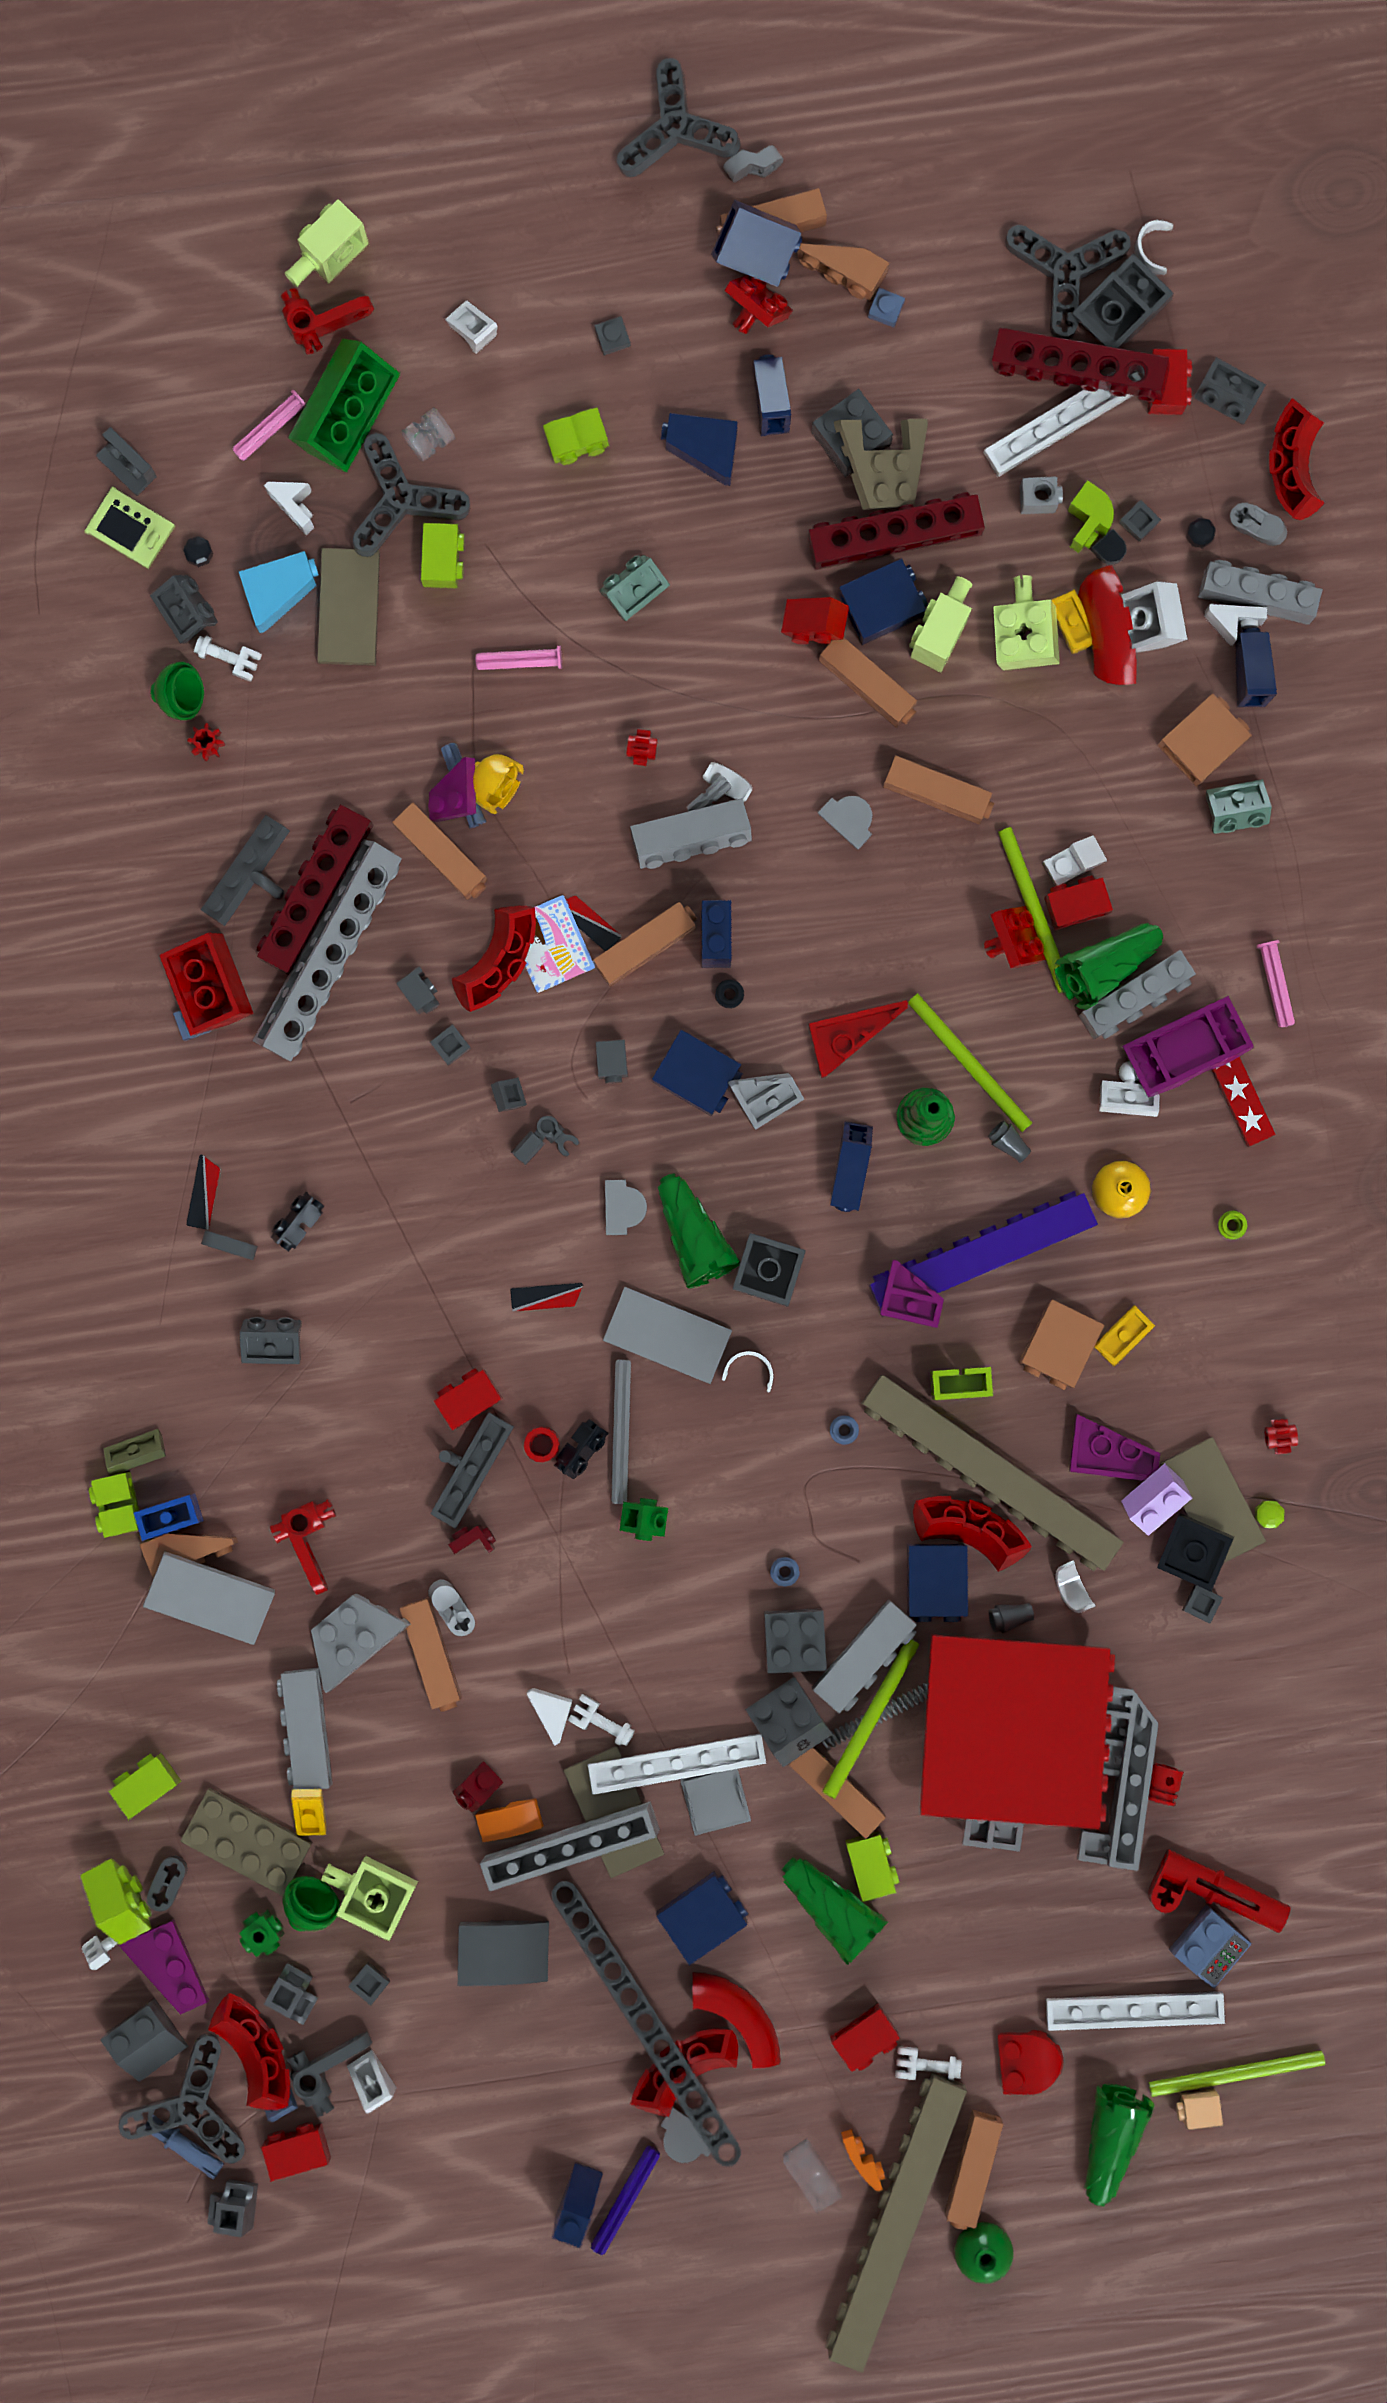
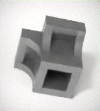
[264,1963,318,2025]
[207,2179,258,2237]

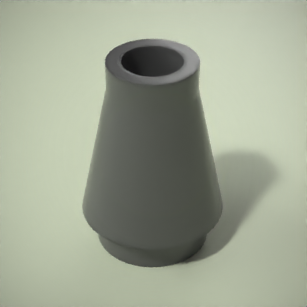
[988,1121,1031,1163]
[989,1603,1034,1634]

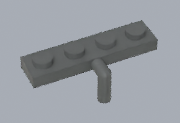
[201,815,290,926]
[430,1412,514,1529]

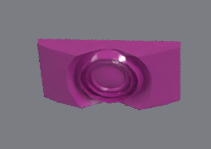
[1123,996,1254,1098]

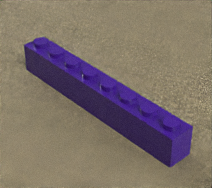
[869,1191,1098,1317]

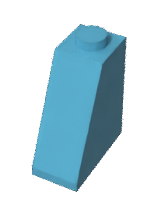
[239,551,319,633]

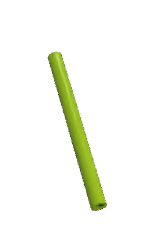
[998,827,1063,993]
[908,993,1032,1132]
[822,1639,920,1799]
[1148,2050,1325,2097]

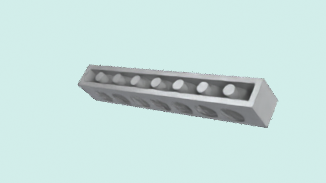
[253,839,402,1061]

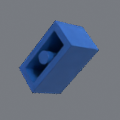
[134,1493,204,1541]

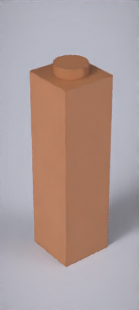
[716,188,827,237]
[819,638,917,728]
[883,755,994,825]
[392,803,487,900]
[593,902,697,987]
[399,1597,462,1712]
[789,1747,886,1839]
[944,2109,1003,2230]

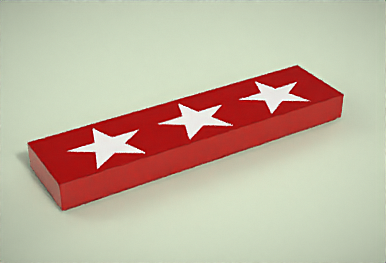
[1212,1057,1276,1147]

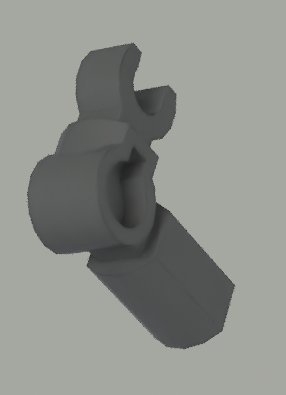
[511,1116,579,1165]

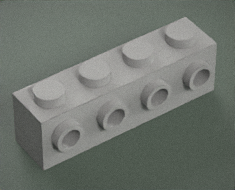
[1198,560,1323,625]
[630,798,752,869]
[1079,950,1196,1040]
[812,1599,917,1714]
[277,1667,333,1789]

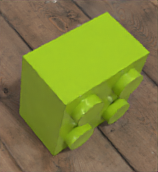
[80,1859,152,1945]

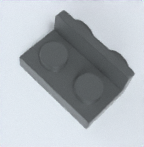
[1194,357,1266,424]
[97,427,157,495]
[150,575,218,643]
[240,1317,302,1364]

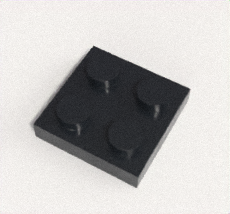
[1157,1513,1234,1592]

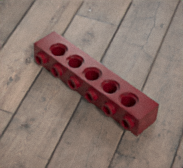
[992,328,1170,402]
[808,492,985,570]
[256,804,374,975]

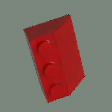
[159,932,254,1036]

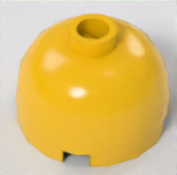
[473,754,524,814]
[1092,1161,1151,1218]

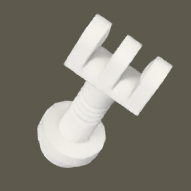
[194,635,262,681]
[568,1694,635,1746]
[82,1934,141,1970]
[895,2046,962,2081]

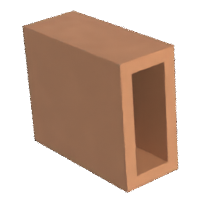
[1157,693,1252,787]
[1019,1299,1104,1391]

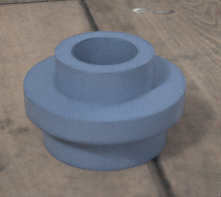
[830,1415,859,1445]
[770,1557,800,1587]

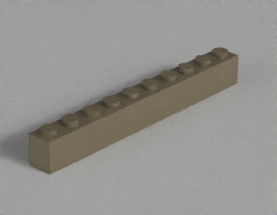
[861,1375,1124,1571]
[825,2072,967,2373]

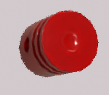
[524,1427,560,1462]
[1148,1762,1184,1806]

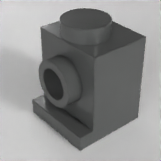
[396,967,440,1015]

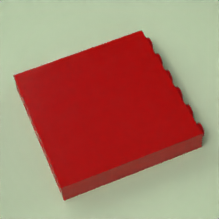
[920,1634,1115,1829]

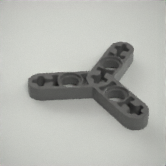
[617,58,741,177]
[1005,225,1131,340]
[353,433,470,557]
[118,2034,245,2164]

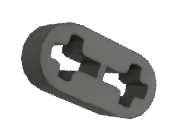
[201,1230,258,1260]
[147,1855,187,1912]

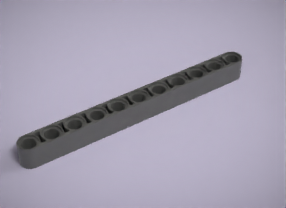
[551,1881,741,2167]

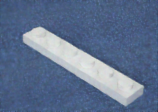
[983,371,1141,477]
[587,1734,766,1795]
[1046,1992,1225,2031]

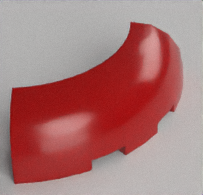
[1269,398,1325,520]
[1078,565,1137,685]
[451,906,536,1012]
[913,1496,1032,1572]
[692,1972,781,2069]
[208,1993,290,2110]
[630,2029,738,2117]

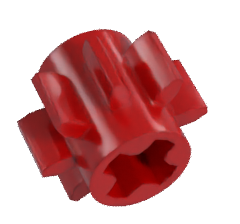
[187,723,225,761]
[626,729,658,766]
[1264,1419,1298,1455]

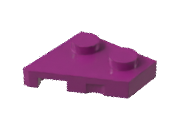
[428,757,476,822]
[880,1260,944,1328]

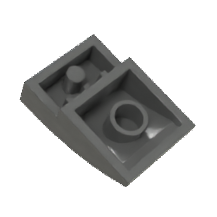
[1072,254,1174,349]
[457,1920,549,1986]

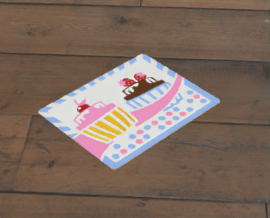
[525,895,595,993]

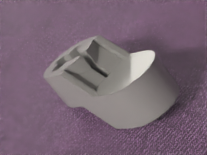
[723,145,784,182]
[1230,503,1287,546]
[428,1580,475,1636]

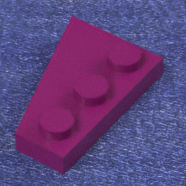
[1069,1414,1160,1481]
[118,1919,209,2015]

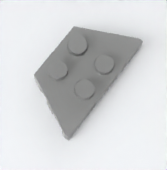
[311,1594,410,1693]

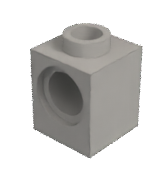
[1019,477,1063,514]

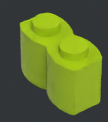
[543,408,609,465]

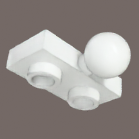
[1099,1061,1160,1117]

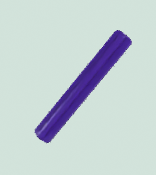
[591,2146,660,2255]

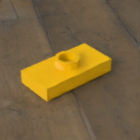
[1051,589,1093,654]
[1094,1305,1155,1367]
[291,1789,327,1836]

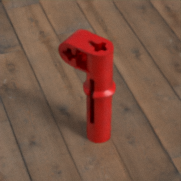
[1148,1849,1291,1933]

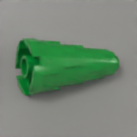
[1054,923,1163,1010]
[896,1088,955,1146]
[658,1173,740,1289]
[781,1857,888,1965]
[1084,2084,1155,2206]

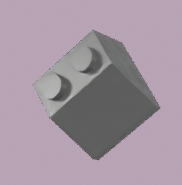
[100,1998,188,2082]

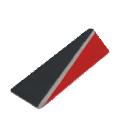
[566,895,621,951]
[186,1155,220,1229]
[511,1283,583,1311]

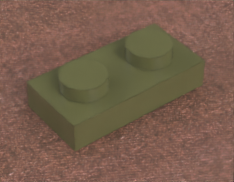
[103,1429,166,1476]

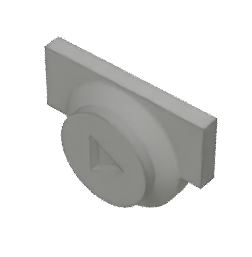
[818,796,872,850]
[605,1180,647,1235]
[661,2107,713,2163]

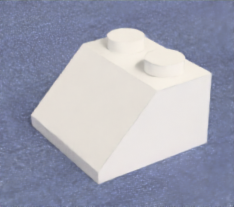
[1121,582,1187,653]

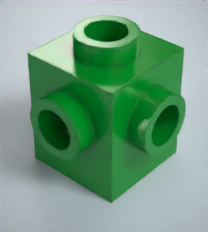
[619,1498,668,1541]
[239,1909,284,1957]

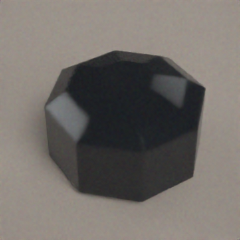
[1186,518,1216,548]
[183,536,213,567]

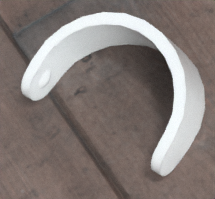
[1134,220,1173,275]
[703,762,753,802]
[722,1351,773,1392]
[1055,1560,1096,1613]

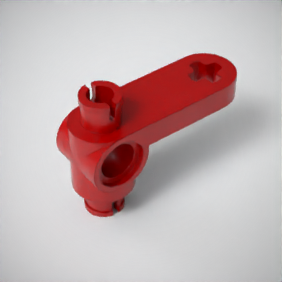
[281,288,374,355]
[270,1499,336,1595]

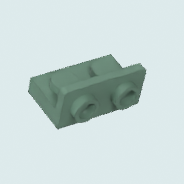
[599,555,670,621]
[1206,779,1272,834]

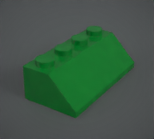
[288,338,401,473]

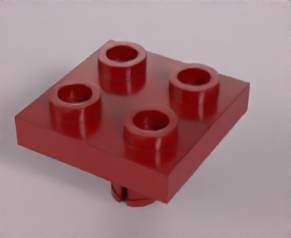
[724,275,794,334]
[984,906,1046,969]

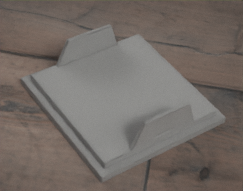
[680,1769,751,1836]

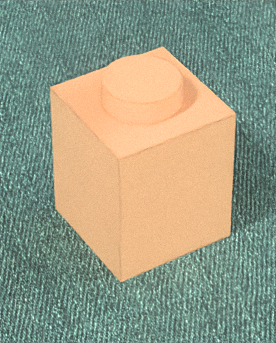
[1176,2089,1223,2130]

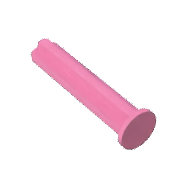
[233,390,306,461]
[475,646,562,670]
[1256,940,1295,1028]

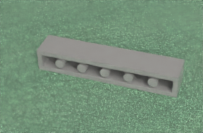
[480,1801,660,1892]

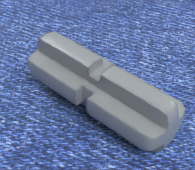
[687,776,731,811]

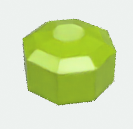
[1255,1501,1284,1528]

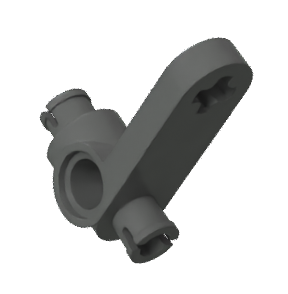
[287,2031,373,2118]

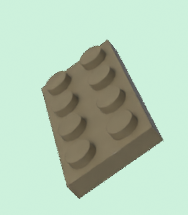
[180,1788,313,1896]

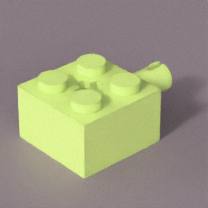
[285,199,369,287]
[993,575,1060,670]
[909,576,972,672]
[321,1856,418,1941]

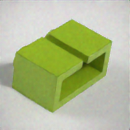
[421,523,465,588]
[930,1367,993,1400]
[89,1472,139,1538]
[108,1753,181,1820]
[845,1831,900,1902]

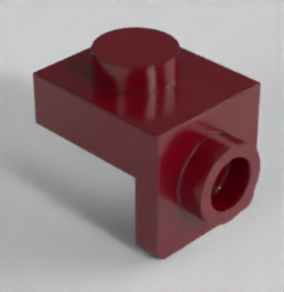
[448,1524,496,1554]
[452,1761,504,1813]

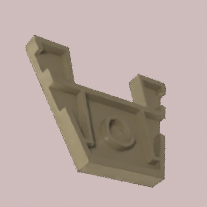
[834,419,928,510]

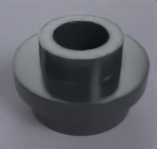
[715,979,744,1009]

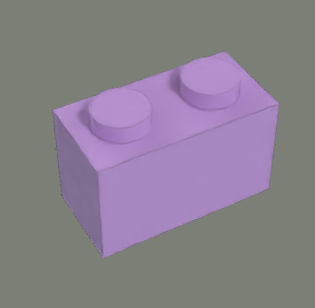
[1121,1464,1192,1536]

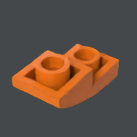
[475,1799,544,1842]
[841,2129,886,2192]

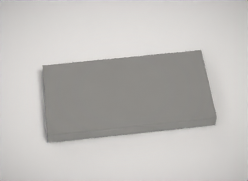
[603,1287,732,1384]
[143,1551,275,1645]

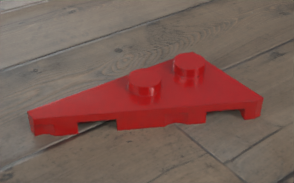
[808,1000,908,1078]

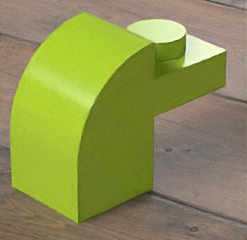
[1068,480,1114,553]

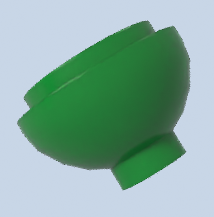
[150,662,204,720]
[282,1876,340,1931]
[954,2222,1014,2284]

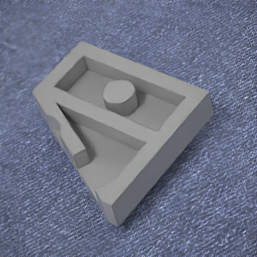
[728,1073,804,1130]

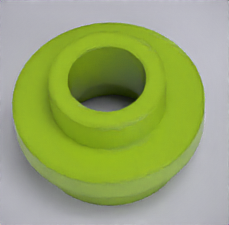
[1218,1211,1247,1240]

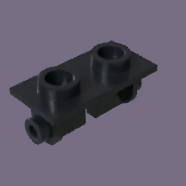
[271,1192,324,1252]
[554,1419,609,1479]

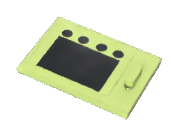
[85,487,175,569]

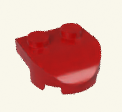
[998,2030,1064,2095]

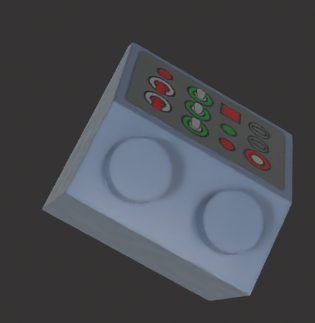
[1169,1904,1252,1989]

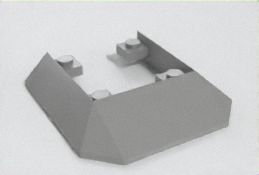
[962,1687,1158,1871]

